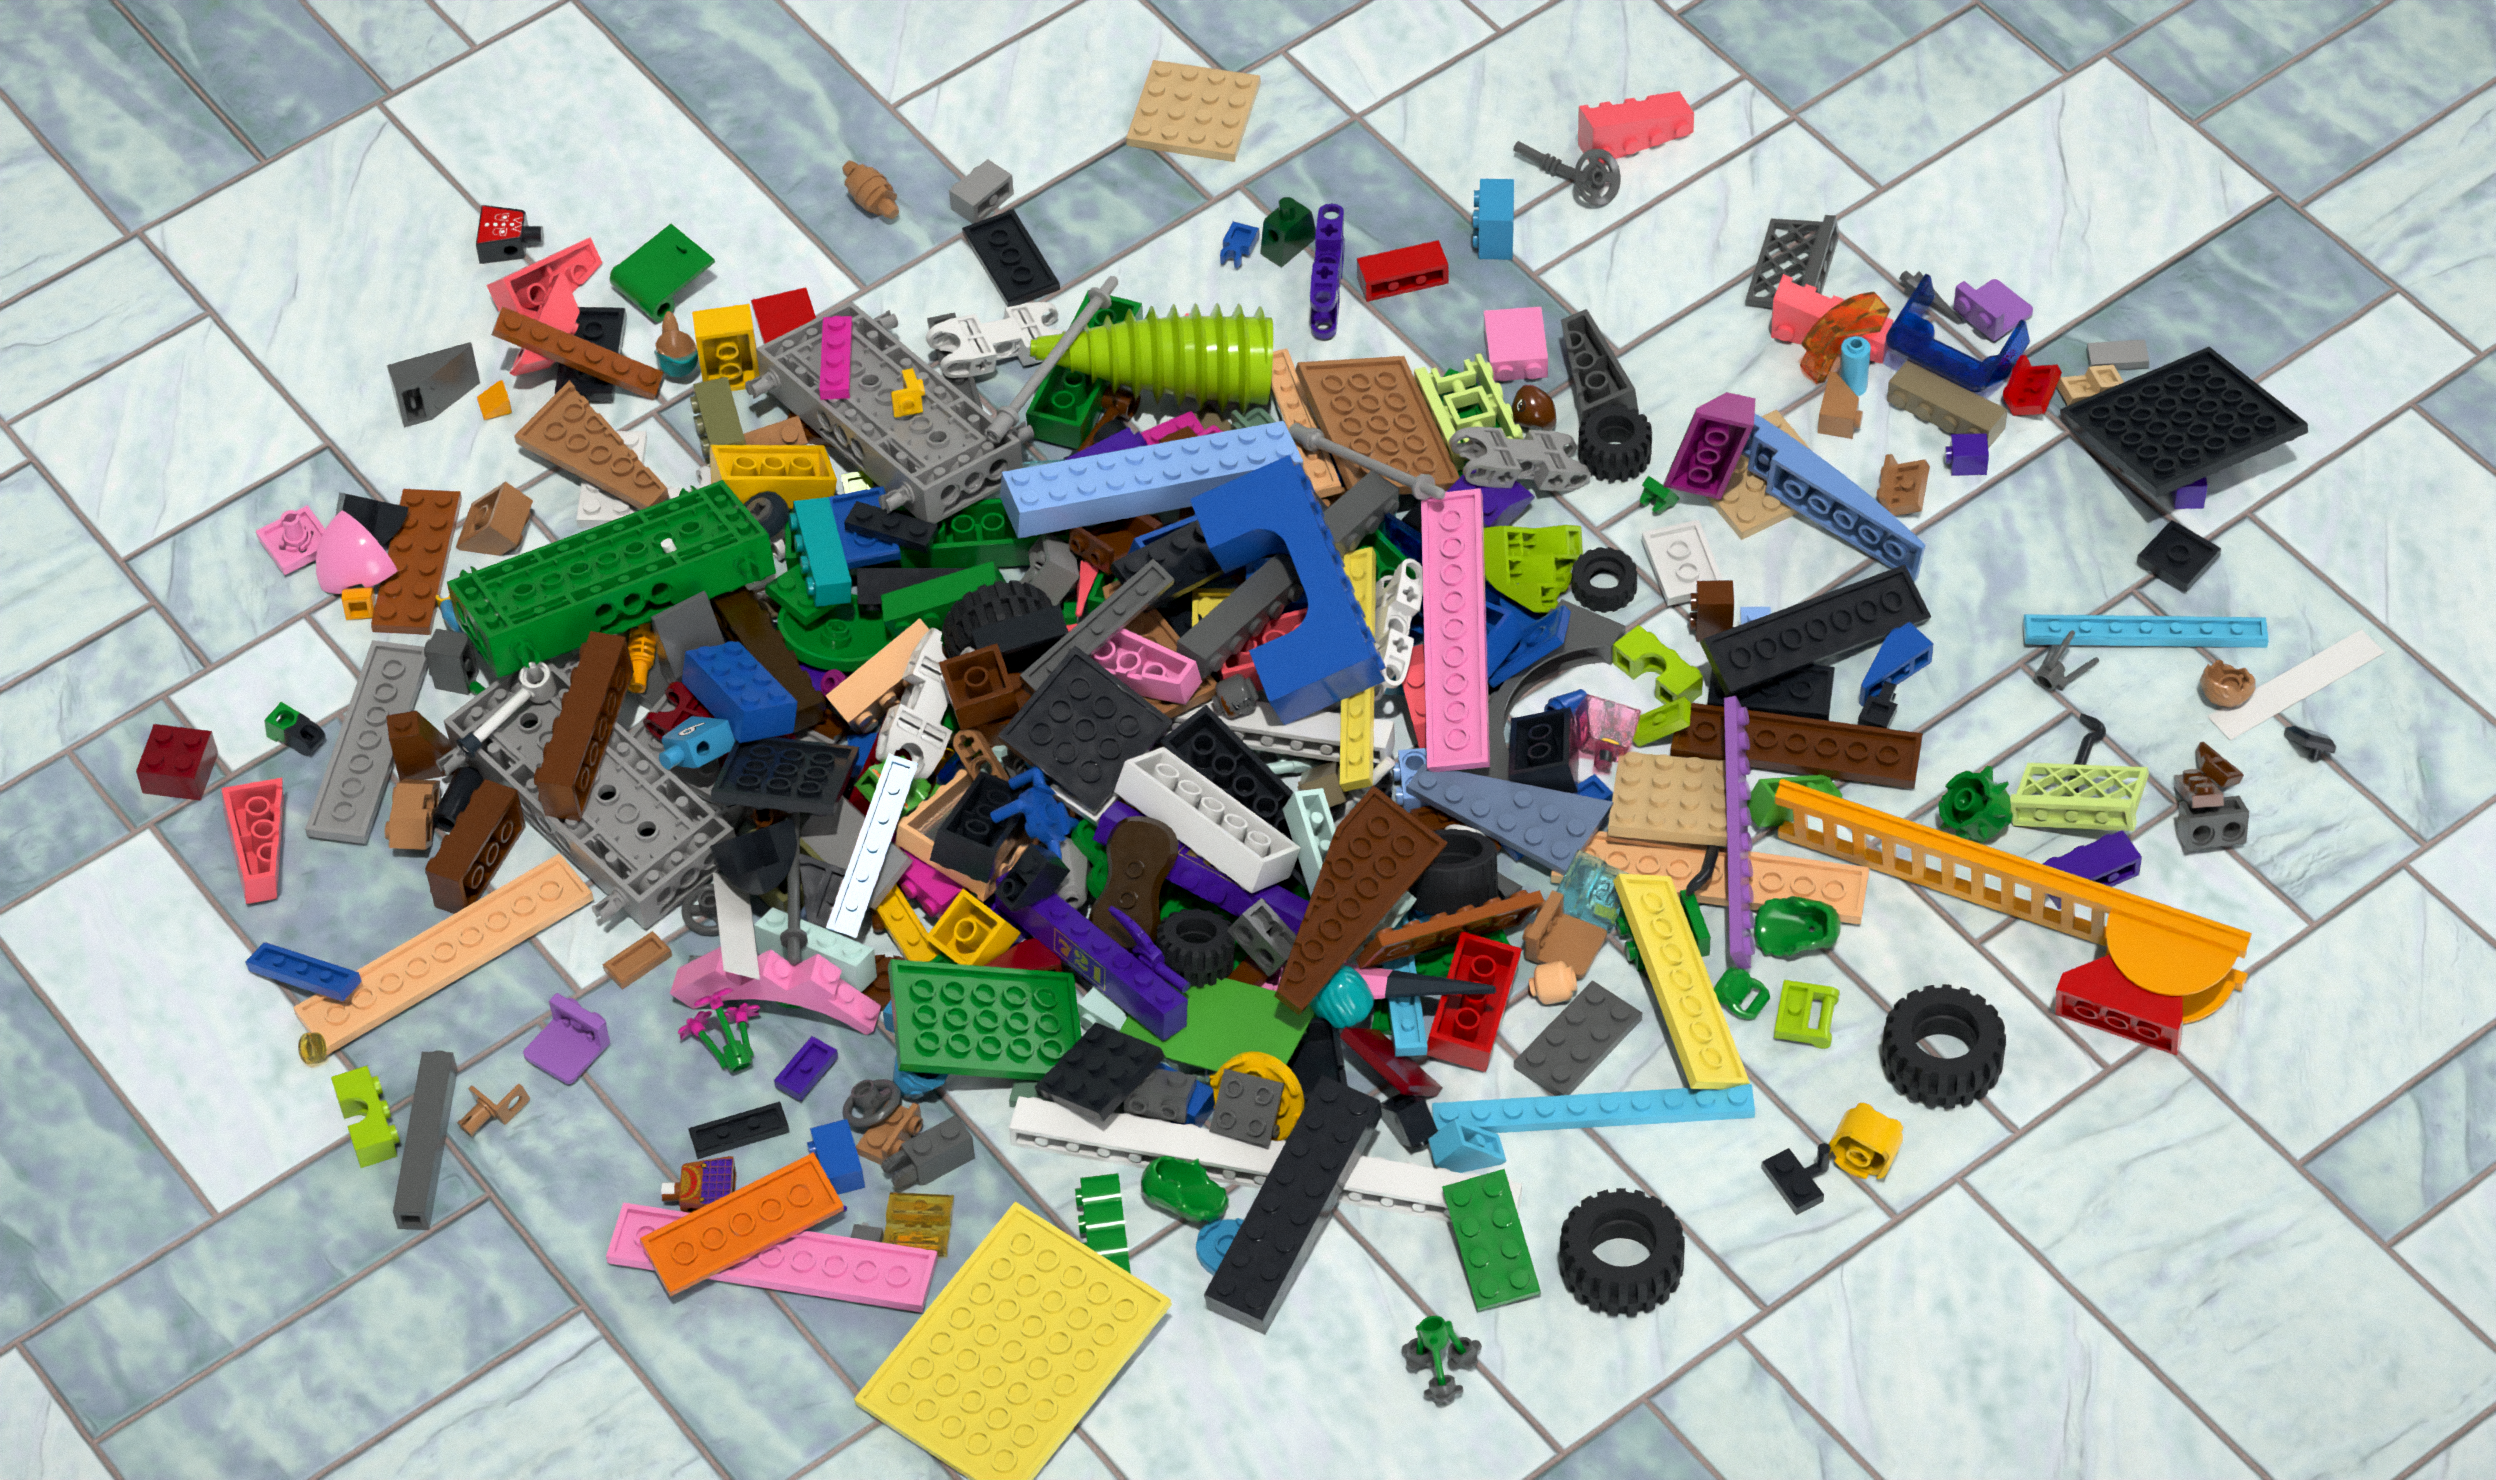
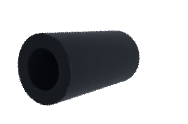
[433,766,484,833]

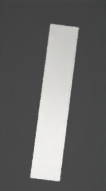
[2207,629,2385,740]
[713,873,760,980]

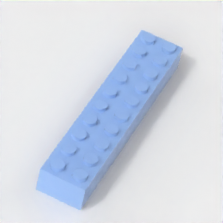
[1000,421,1303,538]

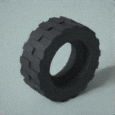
[1571,547,1637,613]

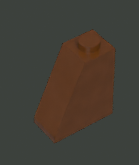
[386,710,460,781]

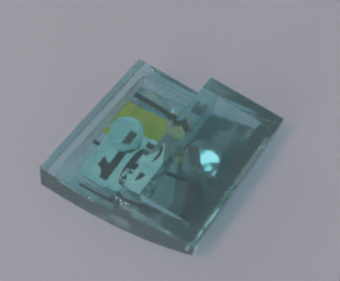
[1556,849,1629,934]

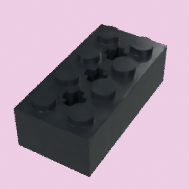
[930,771,1027,883]

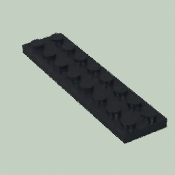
[1110,492,1328,614]
[1700,564,1931,696]

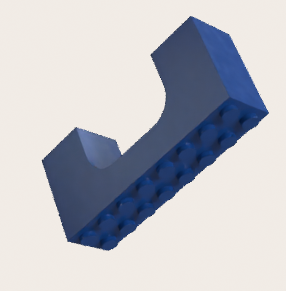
[1190,455,1386,726]

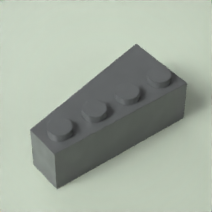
[1561,309,1638,419]

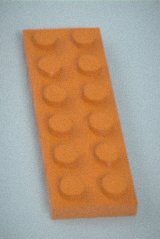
[640,1152,844,1297]

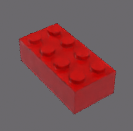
[1427,931,1522,1072]

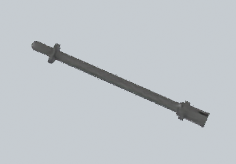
[780,812,808,965]

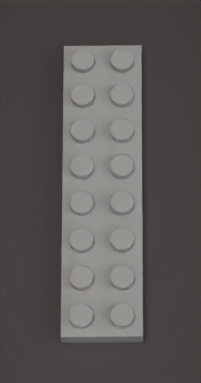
[305,640,428,844]

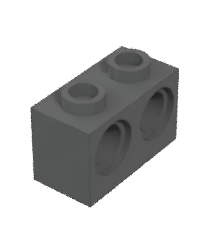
[2177,795,2249,850]
[1227,898,1296,977]

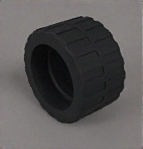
[1408,829,1498,915]

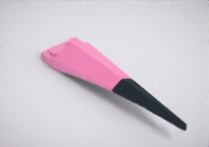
[1261,963,1496,999]

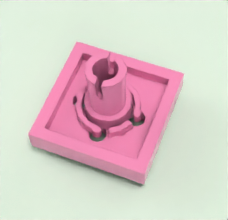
[256,505,325,576]

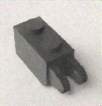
[881,1115,975,1188]

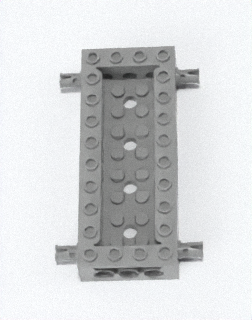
[745,301,1034,524]
[436,653,747,929]

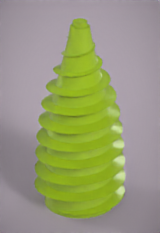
[1030,303,1273,416]

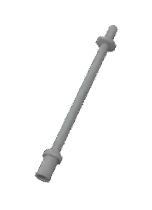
[984,276,1118,444]
[1288,423,1445,500]

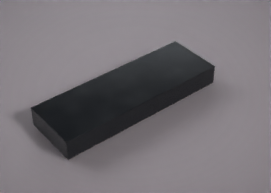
[688,1101,790,1160]

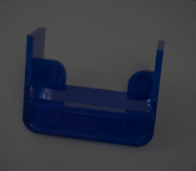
[1886,273,2030,392]

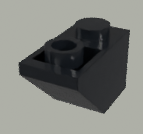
[994,843,1071,912]

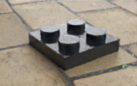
[2137,520,2222,592]

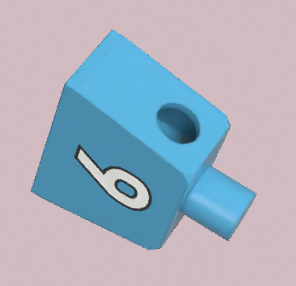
[659,716,735,770]

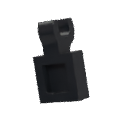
[1858,681,1898,729]

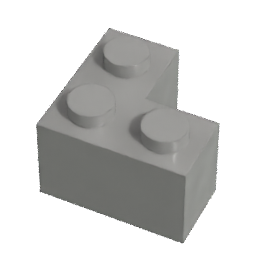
[1019,533,1080,606]

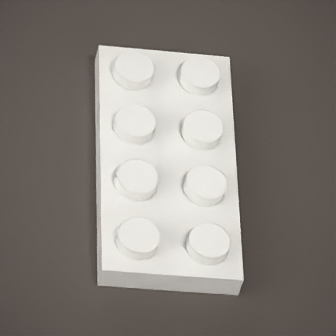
[576,431,647,528]

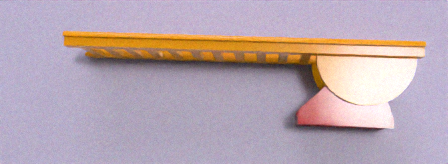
[1775,779,2252,1056]

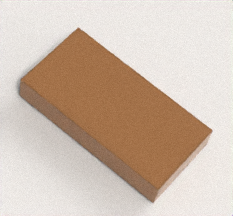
[602,931,672,990]

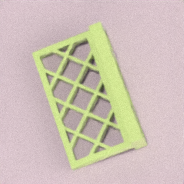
[2010,763,2149,831]

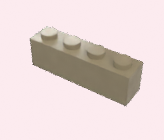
[1887,360,2007,449]

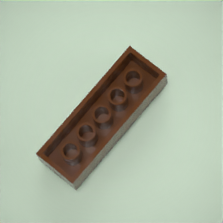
[534,631,634,822]

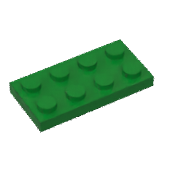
[1442,1169,1541,1312]

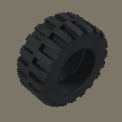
[942,580,1053,659]
[1881,984,2006,1109]
[1559,1188,1685,1317]

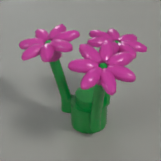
[678,988,760,1073]

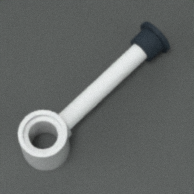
[456,662,556,759]

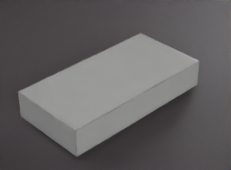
[2086,339,2149,370]

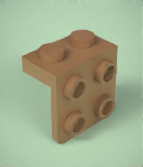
[1522,890,1607,979]

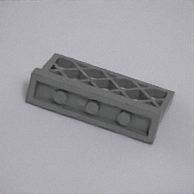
[1745,215,1840,308]

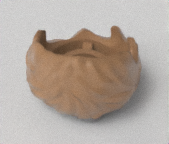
[2200,659,2256,707]

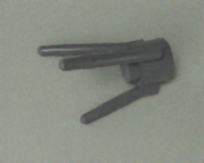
[2034,630,2099,691]

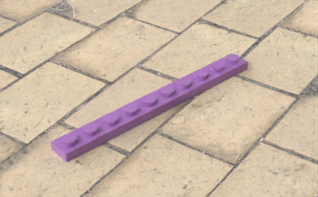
[1724,696,1755,969]

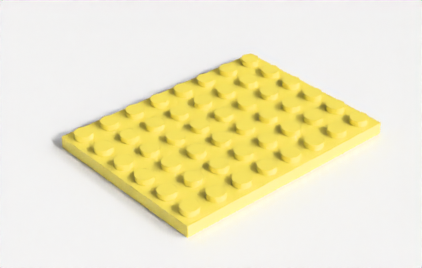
[854,1201,1172,1480]

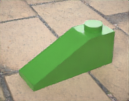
[1747,775,1843,827]

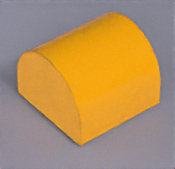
[341,587,376,620]

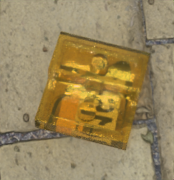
[882,1192,954,1257]

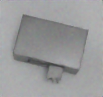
[850,1222,884,1243]

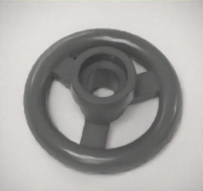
[681,883,719,935]
[842,1079,901,1127]

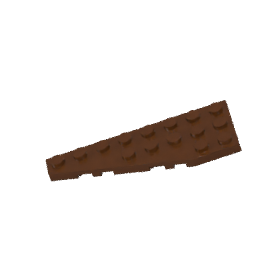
[1274,785,1448,1016]

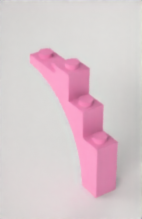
[670,946,881,1035]

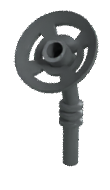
[1513,141,1621,205]

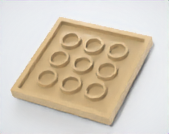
[1126,60,1261,162]
[1705,409,1812,540]
[1608,752,1727,847]

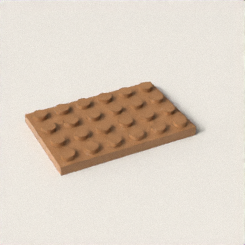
[1295,356,1460,495]

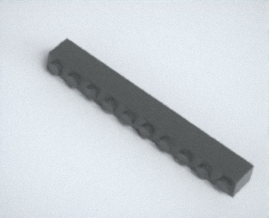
[1177,470,1400,679]

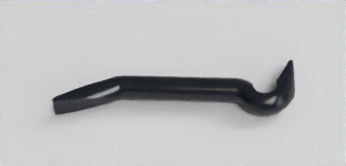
[2067,713,2106,797]
[1686,845,1720,896]

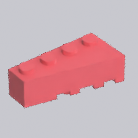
[1578,91,1694,164]
[1771,274,1894,364]

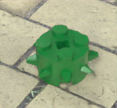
[1938,765,2013,843]

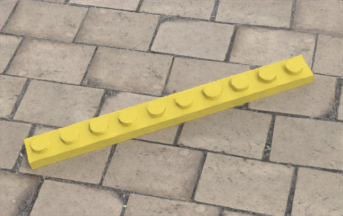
[1339,547,1376,792]

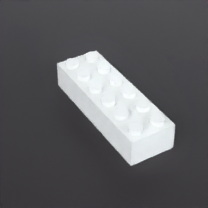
[1114,747,1301,893]

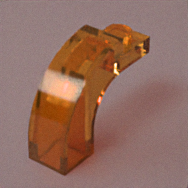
[1800,291,1891,384]

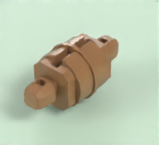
[842,160,899,219]

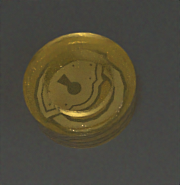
[298,1032,327,1064]

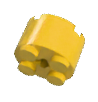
[1828,1103,1903,1179]

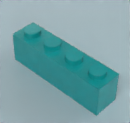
[788,497,852,607]

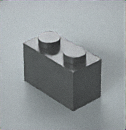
[424,629,479,695]

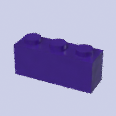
[2043,830,2142,910]

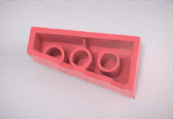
[221,778,284,904]

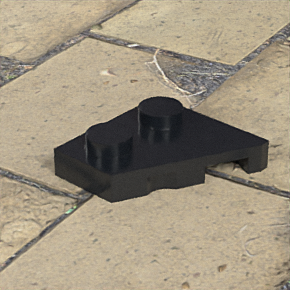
[799,854,847,929]

